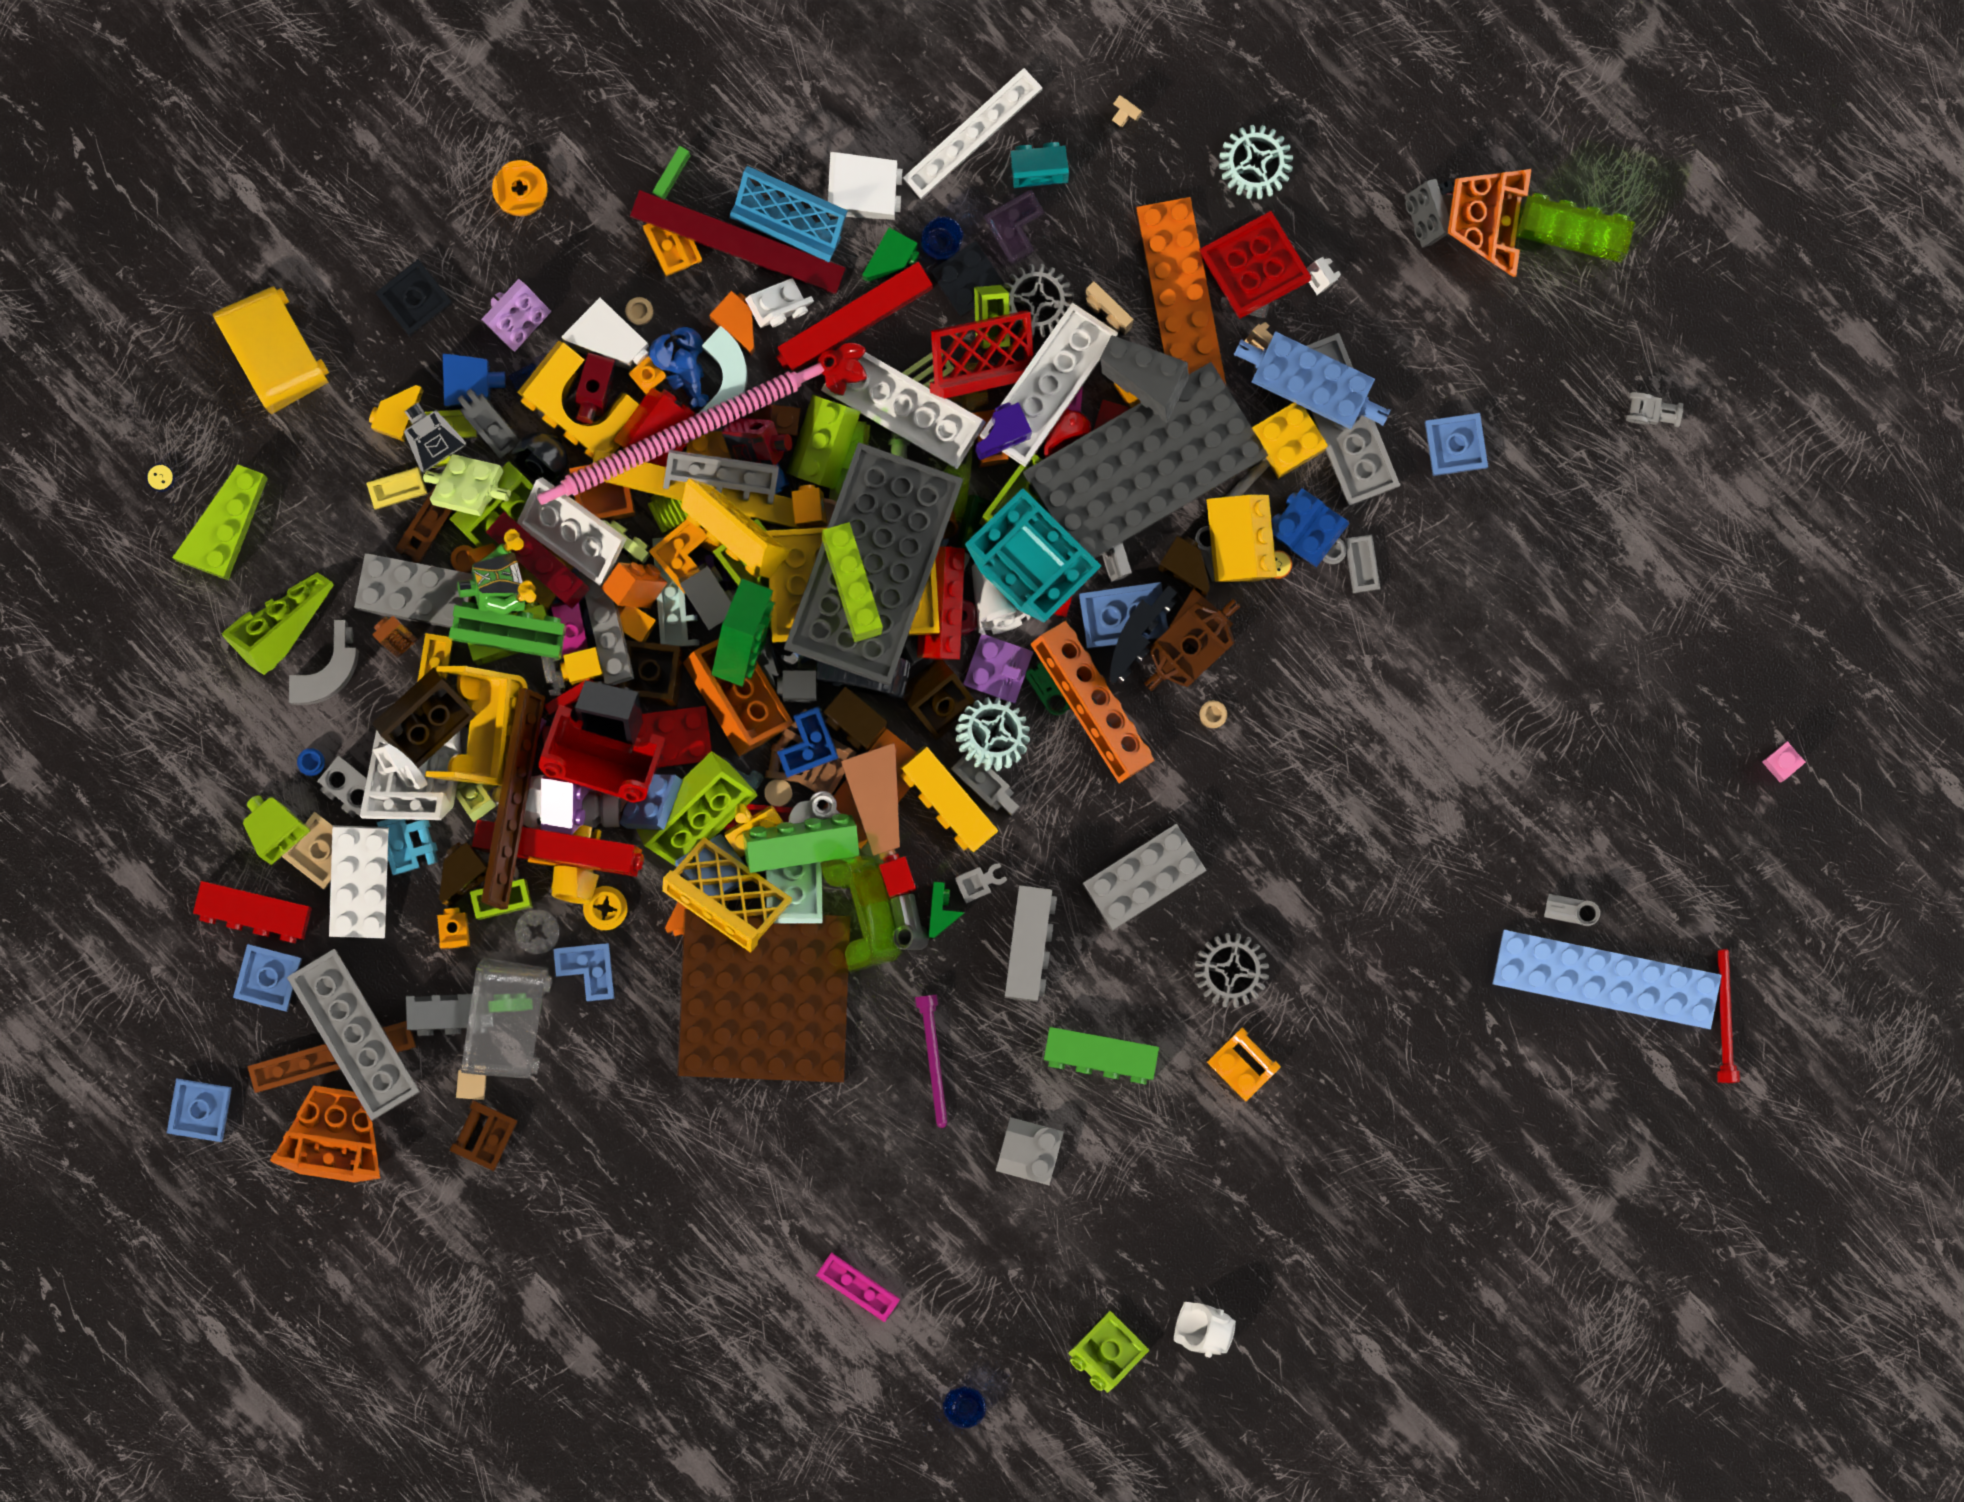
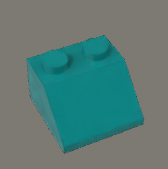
[1011,142,1069,188]

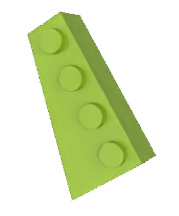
[172,465,268,580]

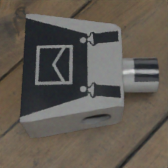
[404,403,467,473]

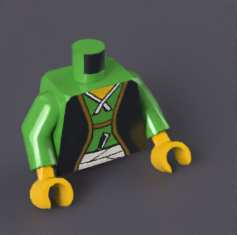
[457,529,536,615]

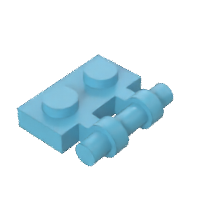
[377,819,439,876]

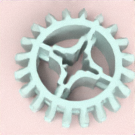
[1219,125,1293,199]
[955,697,1030,771]

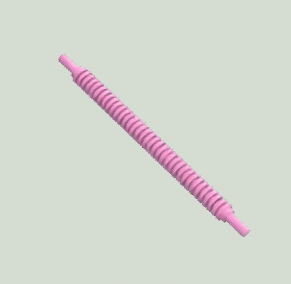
[537,363,824,505]

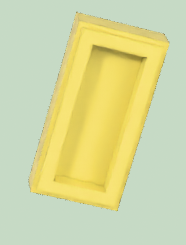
[367,467,428,510]

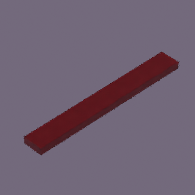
[630,190,845,294]

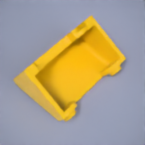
[212,286,329,415]

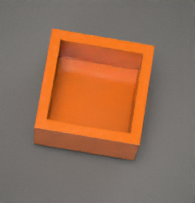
[569,464,636,521]

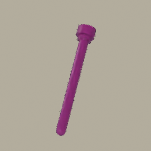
[915,994,947,1128]

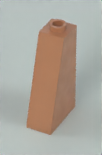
[841,743,900,860]

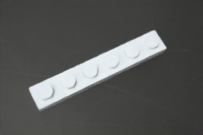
[903,68,1042,200]

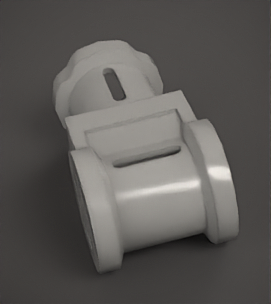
[1626,392,1683,427]

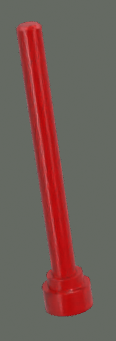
[1717,949,1740,1083]

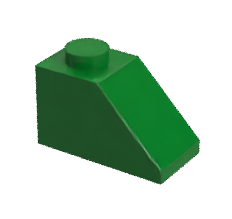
[862,228,920,282]

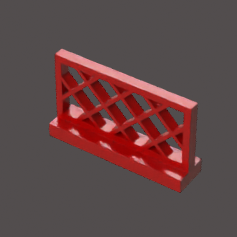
[930,310,1033,399]

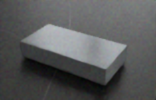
[1344,534,1381,594]

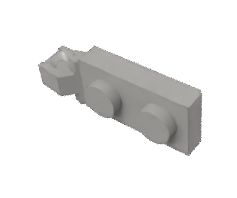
[951,752,1019,816]

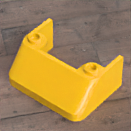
[425,666,528,786]

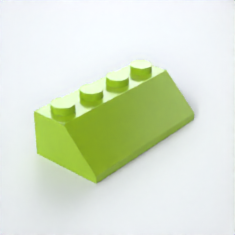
[636,751,758,866]

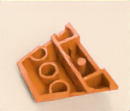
[1448,169,1531,277]
[270,1085,380,1182]

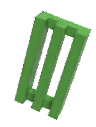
[652,146,690,199]

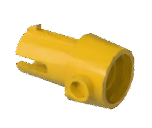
[551,825,602,904]

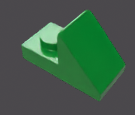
[929,882,965,939]

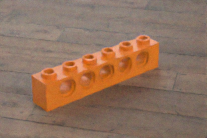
[1031,621,1155,783]

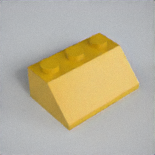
[1207,495,1277,582]

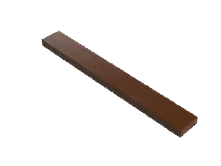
[481,688,545,910]

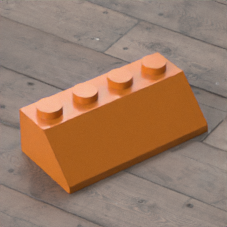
[683,639,794,757]

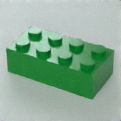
[712,579,775,687]

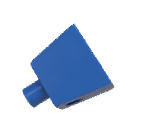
[443,354,506,410]

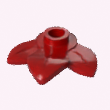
[817,343,867,396]

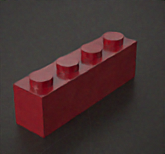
[486,512,590,609]

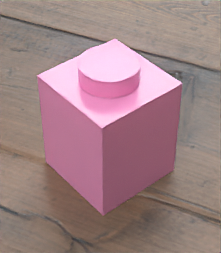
[1762,741,1806,782]

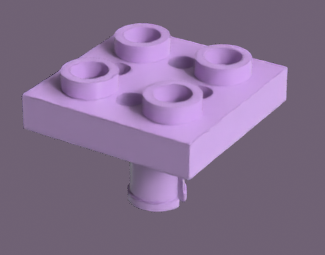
[482,279,551,352]

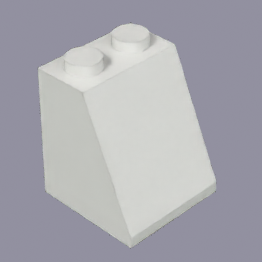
[828,152,903,220]
[562,298,649,371]

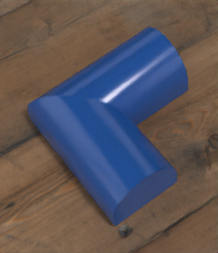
[777,706,839,778]

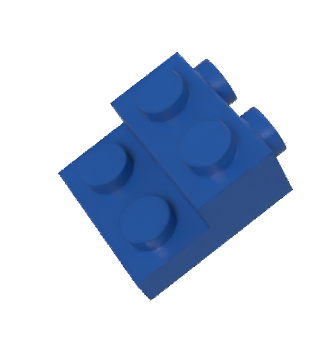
[1271,488,1349,567]

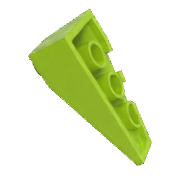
[221,572,334,675]

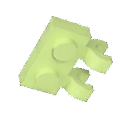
[603,520,650,564]

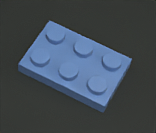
[1079,582,1168,649]

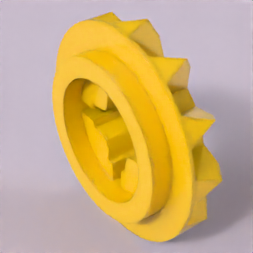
[583,886,628,930]

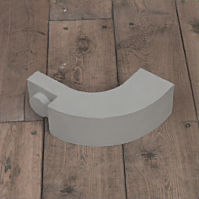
[289,620,359,705]

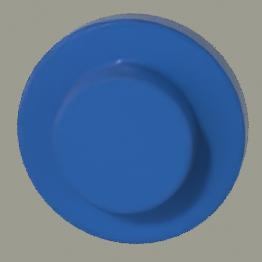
[297,748,325,776]

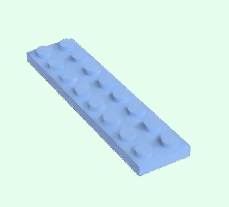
[1492,930,1721,1029]

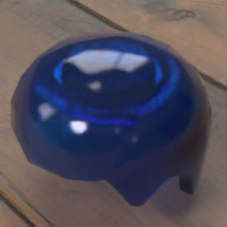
[921,216,964,260]
[943,1386,986,1429]

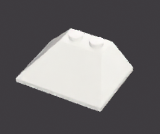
[360,730,462,820]

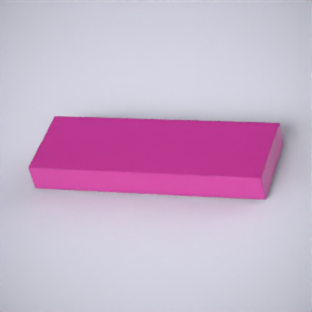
[816,1252,900,1322]

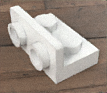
[745,278,814,328]

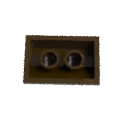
[373,667,477,768]
[439,842,488,907]

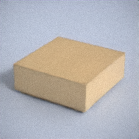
[456,1070,487,1100]

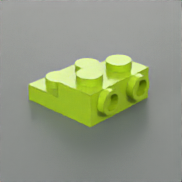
[1068,1311,1149,1393]

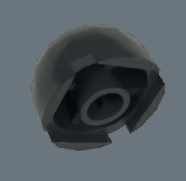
[511,432,568,485]

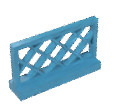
[729,166,848,262]

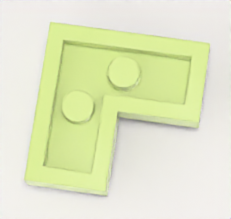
[455,782,497,822]

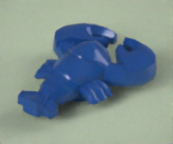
[649,327,709,409]

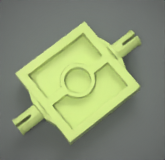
[423,454,511,516]

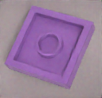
[963,634,1033,704]

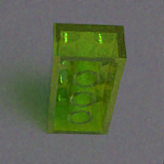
[1516,193,1635,263]

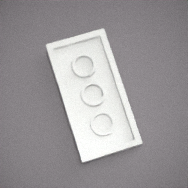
[517,477,627,585]
[329,825,389,938]

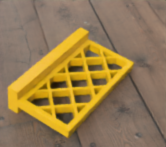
[663,837,792,953]

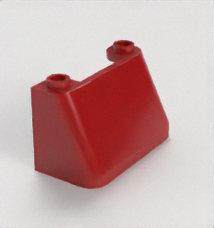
[539,705,665,803]

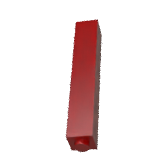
[776,262,933,372]
[472,820,644,877]

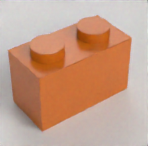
[601,562,667,608]

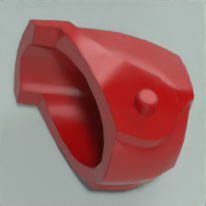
[1044,408,1091,458]

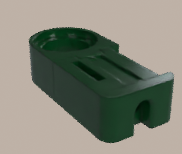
[1025,662,1069,716]

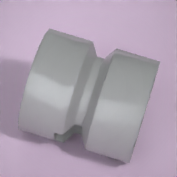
[582,792,621,828]

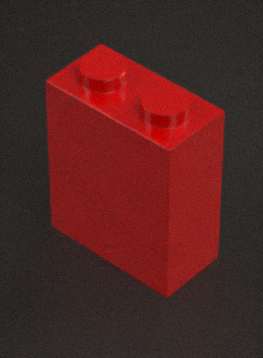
[613,388,696,467]

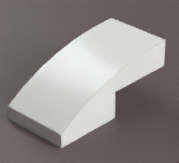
[373,744,428,792]

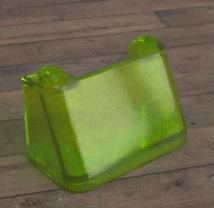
[820,855,901,973]

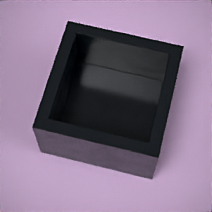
[575,680,643,745]

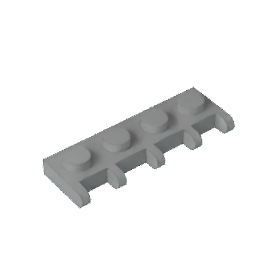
[663,450,779,505]

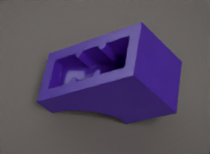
[975,402,1032,460]

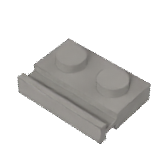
[1102,542,1132,582]

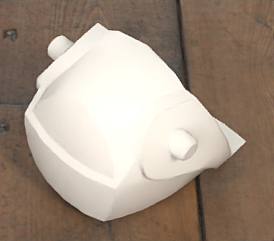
[1174,1302,1236,1358]

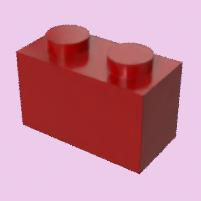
[879,854,916,899]

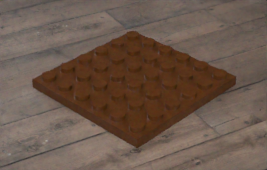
[677,909,850,1083]

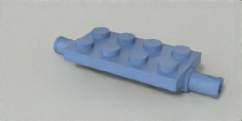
[1234,331,1391,429]

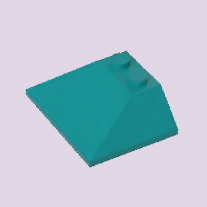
[965,488,1101,623]

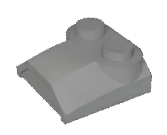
[996,1117,1064,1185]

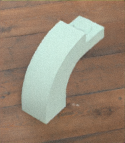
[699,326,747,415]

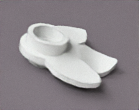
[789,791,841,824]

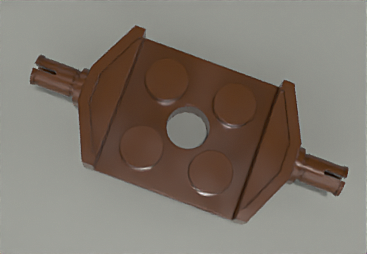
[1144,598,1241,691]

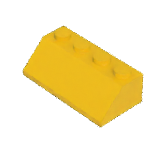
[681,478,790,578]

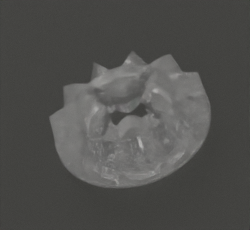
[515,910,559,954]

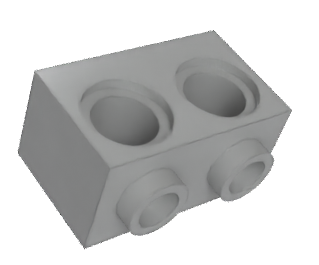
[317,756,367,818]

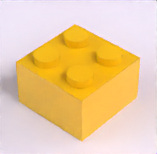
[1252,403,1328,479]

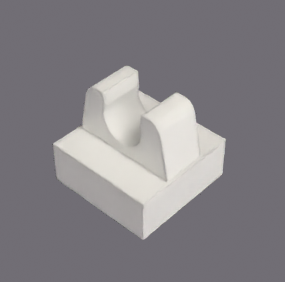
[1306,257,1341,295]

